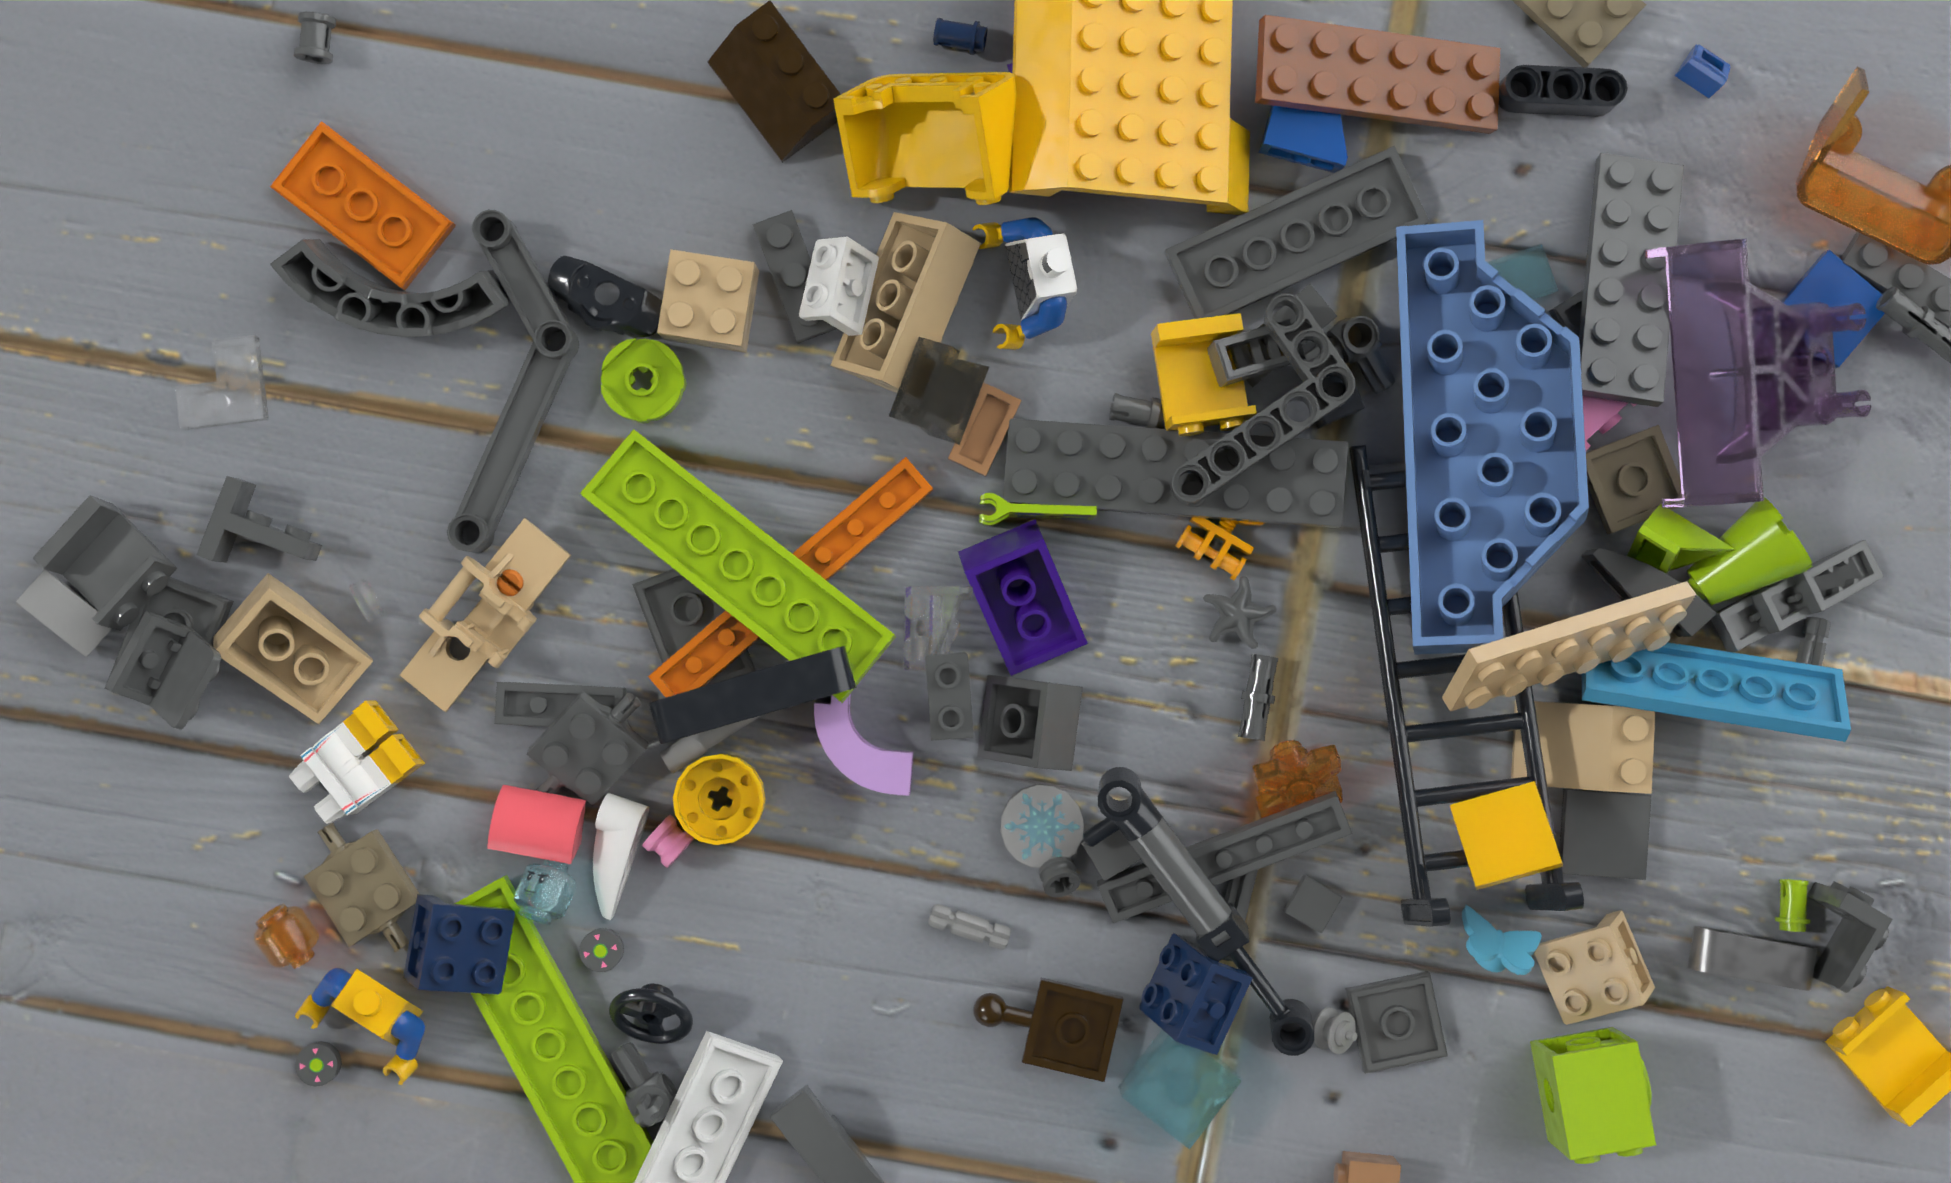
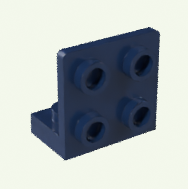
[403,894,515,994]
[1139,933,1253,1055]

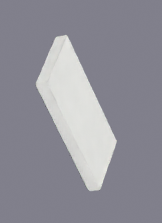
[634,1031,783,1183]

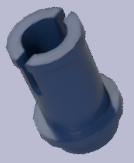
[933,18,988,55]

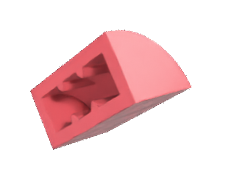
[487,785,586,864]

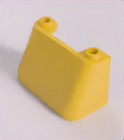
[833,72,1017,205]

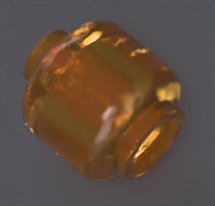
[254,904,319,969]

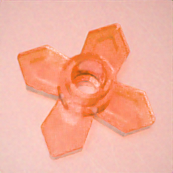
[1252,740,1343,819]

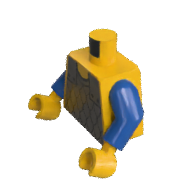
[295,968,425,1085]

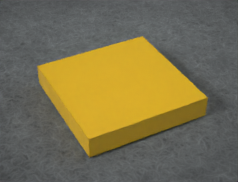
[1450,781,1563,890]

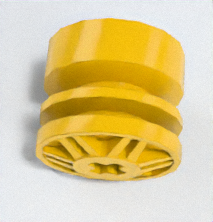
[673,754,766,845]

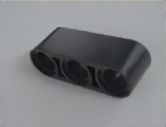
[1499,65,1628,117]

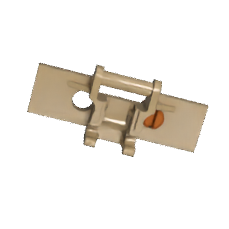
[400,518,571,712]

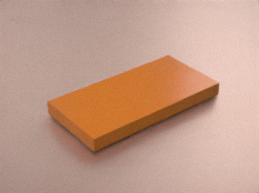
[270,121,456,290]

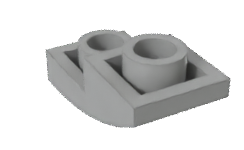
[16,569,112,658]

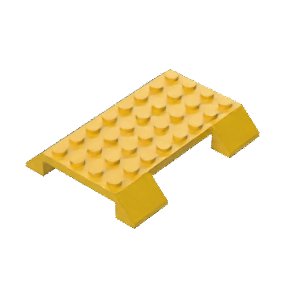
[1009,0,1250,215]

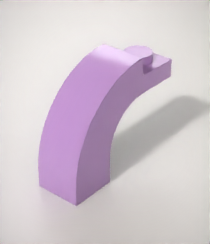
[814,694,914,796]

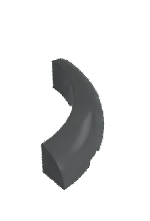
[270,239,509,337]

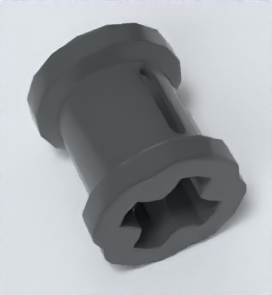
[294,12,336,64]

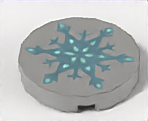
[1000,784,1084,868]

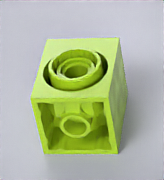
[1530,1027,1657,1164]

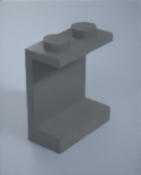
[33,495,177,631]

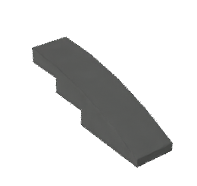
[1711,540,1884,652]

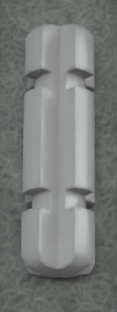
[929,904,1011,950]

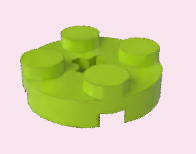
[600,338,687,424]

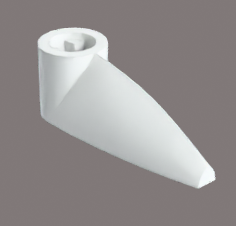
[593,793,649,920]

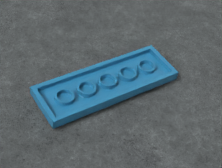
[1581,642,1851,742]

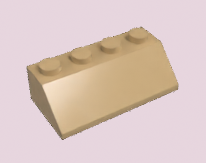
[830,212,981,398]

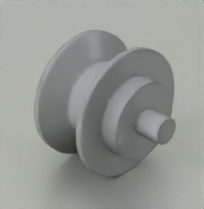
[1313,1007,1357,1054]

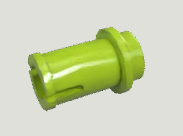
[1775,879,1811,932]

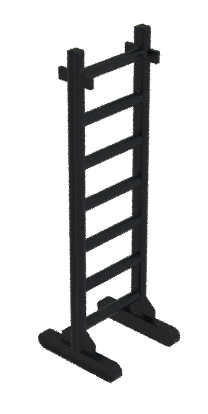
[1349,445,1584,927]

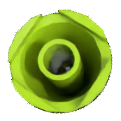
[1685,497,1813,605]

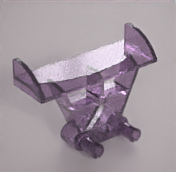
[1644,239,1871,508]

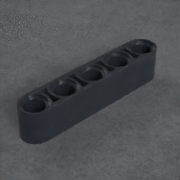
[649,646,857,744]

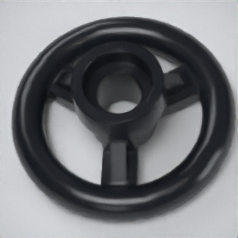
[609,983,693,1044]

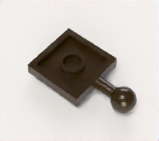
[973,977,1124,1082]

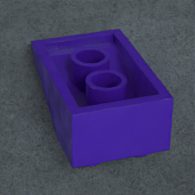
[958,519,1088,676]

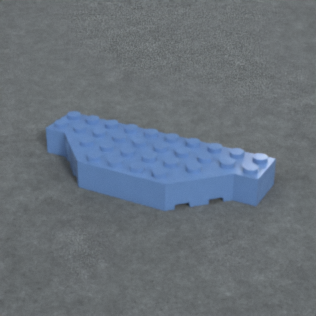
[1396,220,1589,655]

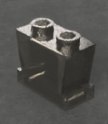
[889,337,989,445]

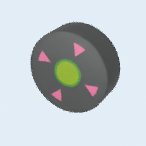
[579,928,624,972]
[295,1041,342,1086]

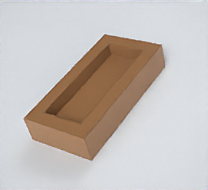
[948,383,1022,477]

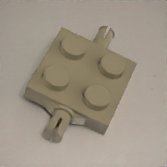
[303,823,419,952]

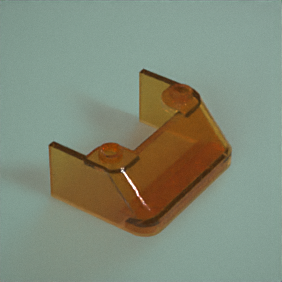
[1796,66,1951,265]

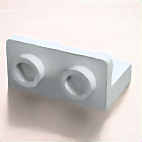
[799,237,879,336]

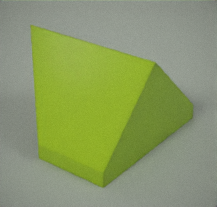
[1627,504,1735,574]

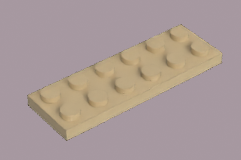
[1442,581,1696,712]

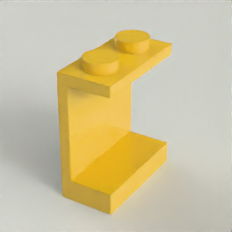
[1151,313,1257,436]
[1825,986,1951,1127]

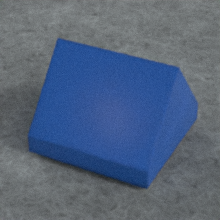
[1675,44,1731,98]

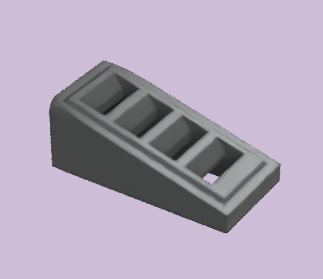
[1207,318,1306,387]

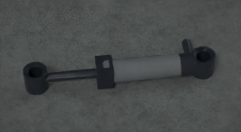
[1083,767,1314,1056]

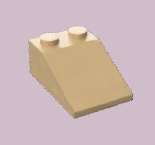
[213,573,373,724]
[1511,700,1655,794]

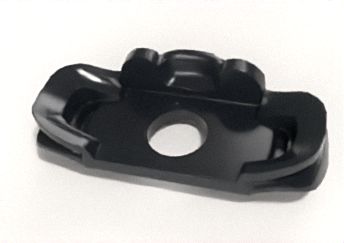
[548,256,662,337]

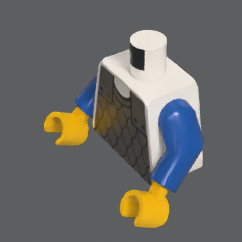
[972,217,1077,350]

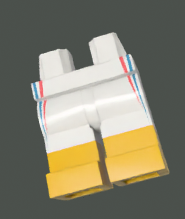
[289,700,425,824]

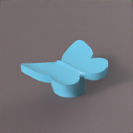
[1462,905,1542,975]

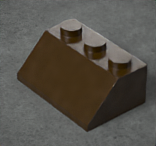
[707,0,841,163]

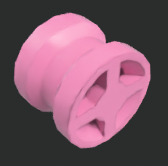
[642,814,694,868]

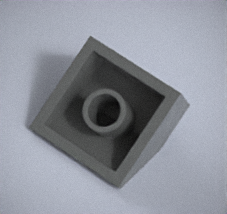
[977,675,1083,771]

